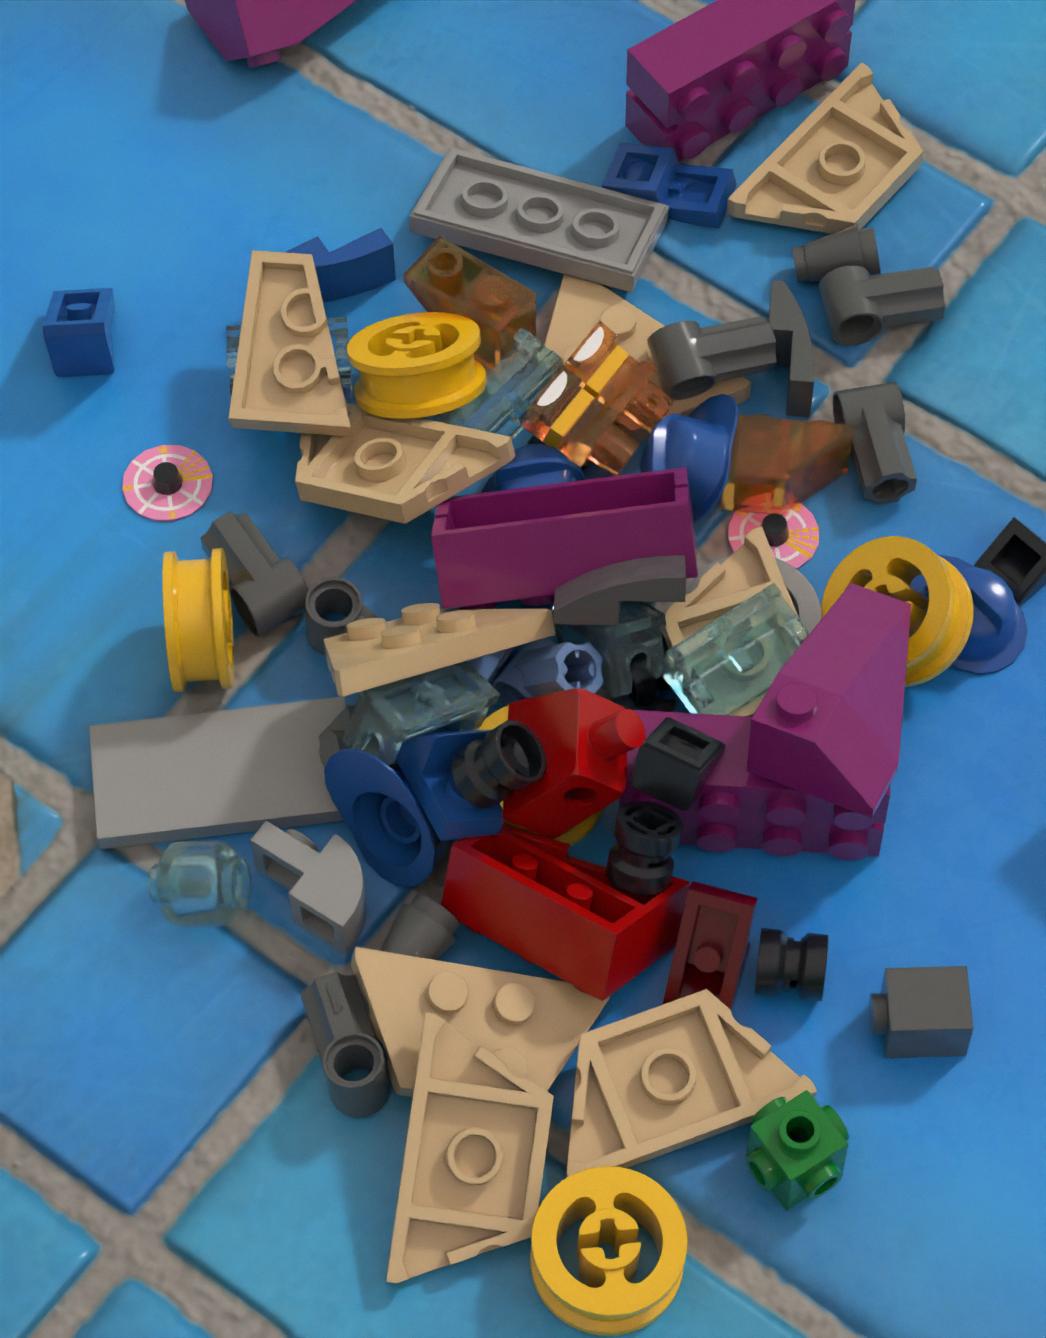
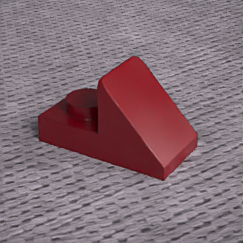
[662,881,758,1012]

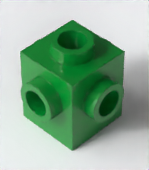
[745,1090,849,1211]

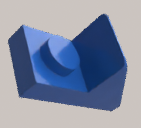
[43,288,115,377]
[388,730,504,841]

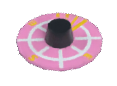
[122,445,213,522]
[728,495,819,570]

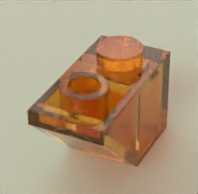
[403,236,536,375]
[721,414,854,515]

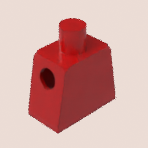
[502,688,646,839]

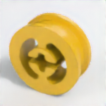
[347,312,487,419]
[821,536,973,687]
[162,548,234,692]
[530,1166,688,1336]

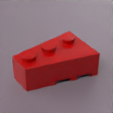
[441,824,690,1001]

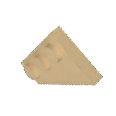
[228,250,353,437]

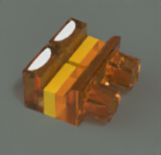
[521,321,674,476]

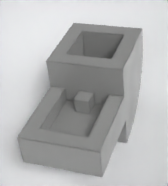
[250,821,367,955]

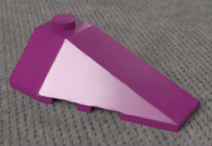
[185,0,356,68]
[747,583,911,818]

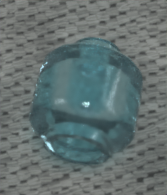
[148,841,252,927]

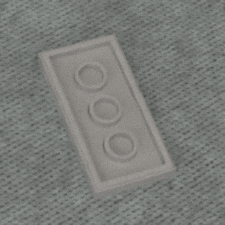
[409,148,669,292]
[89,696,346,849]

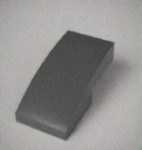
[768,280,814,417]
[553,555,686,626]

